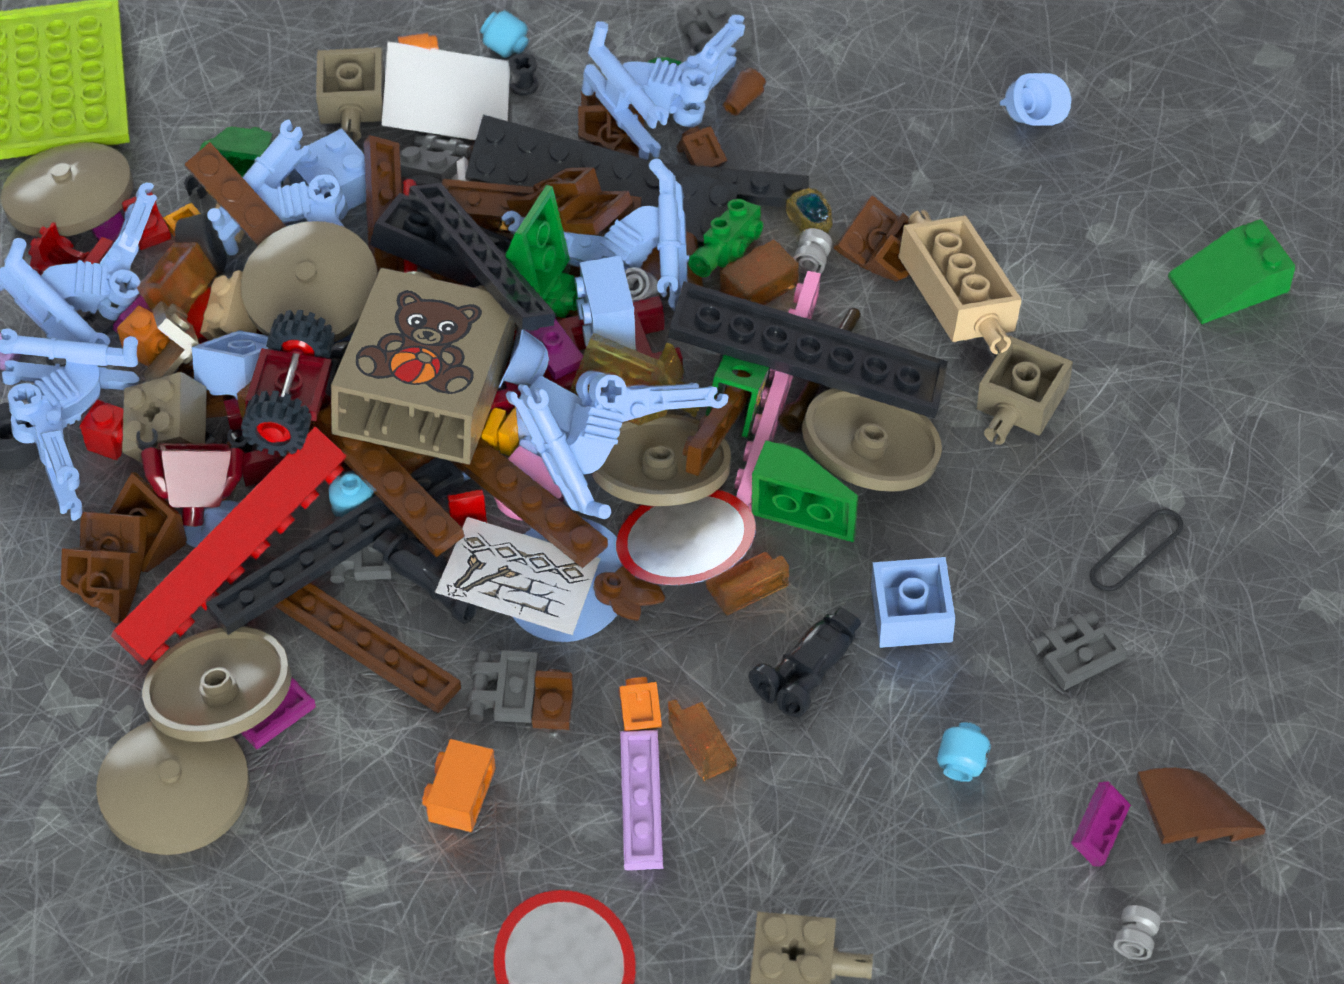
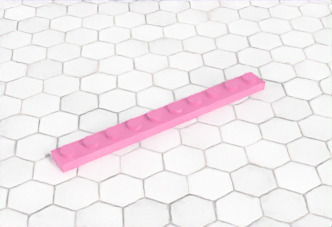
[735,271,821,511]

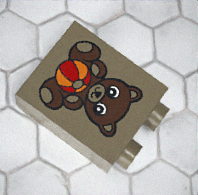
[331,268,515,465]

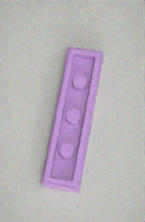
[620,730,663,870]

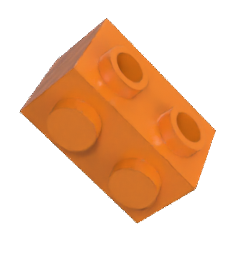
[422,739,496,832]

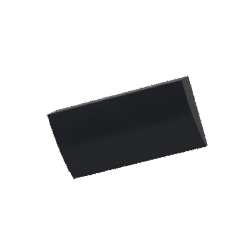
[369,193,512,288]

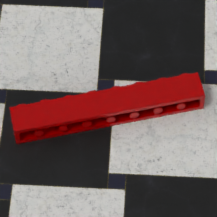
[111,426,346,666]

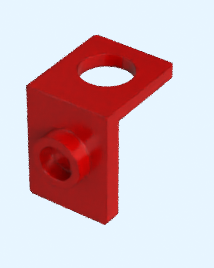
[447,489,487,528]

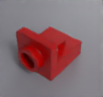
[122,192,171,251]

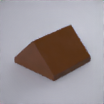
[109,472,187,572]

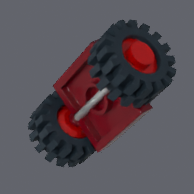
[241,310,335,456]

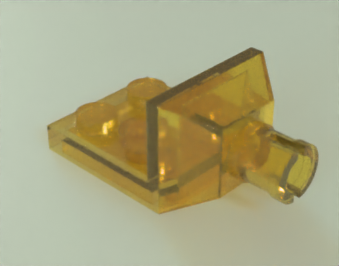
[570,333,700,426]

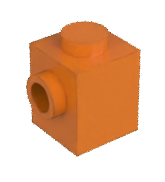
[117,306,170,367]

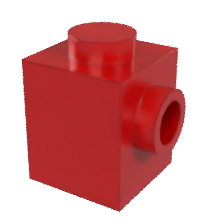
[80,400,124,461]

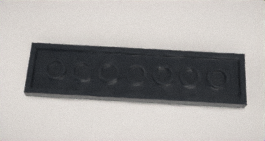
[465,114,739,246]
[667,281,948,419]

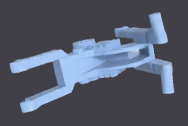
[582,15,745,160]
[207,120,348,255]
[502,158,689,311]
[0,183,157,345]
[0,329,139,521]
[506,371,728,519]

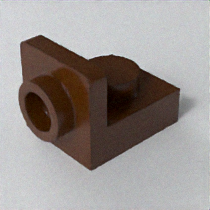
[676,126,728,168]
[532,669,574,730]

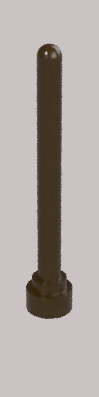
[778,308,861,433]

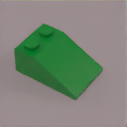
[505,185,570,300]
[1168,219,1296,325]
[752,440,858,542]

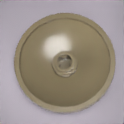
[1,142,134,237]
[241,221,379,342]
[802,388,942,492]
[591,414,731,506]
[142,627,292,742]
[96,721,250,855]

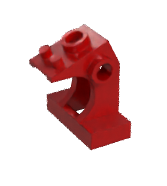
[28,222,114,276]

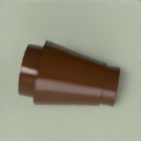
[723,68,766,116]

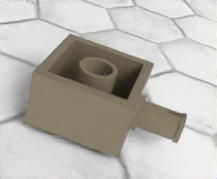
[316,47,385,142]
[977,336,1073,445]
[122,372,206,484]
[750,911,873,984]

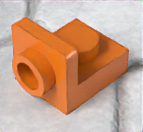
[618,677,662,731]

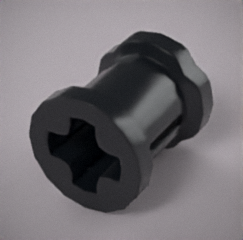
[508,53,538,96]

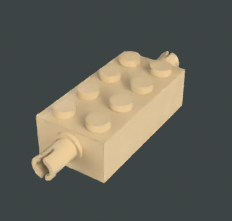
[899,210,1022,354]

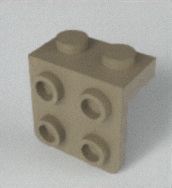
[144,301,199,382]

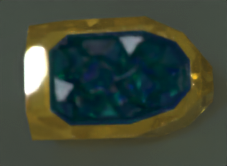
[786,188,833,234]

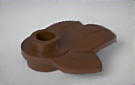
[593,566,665,621]

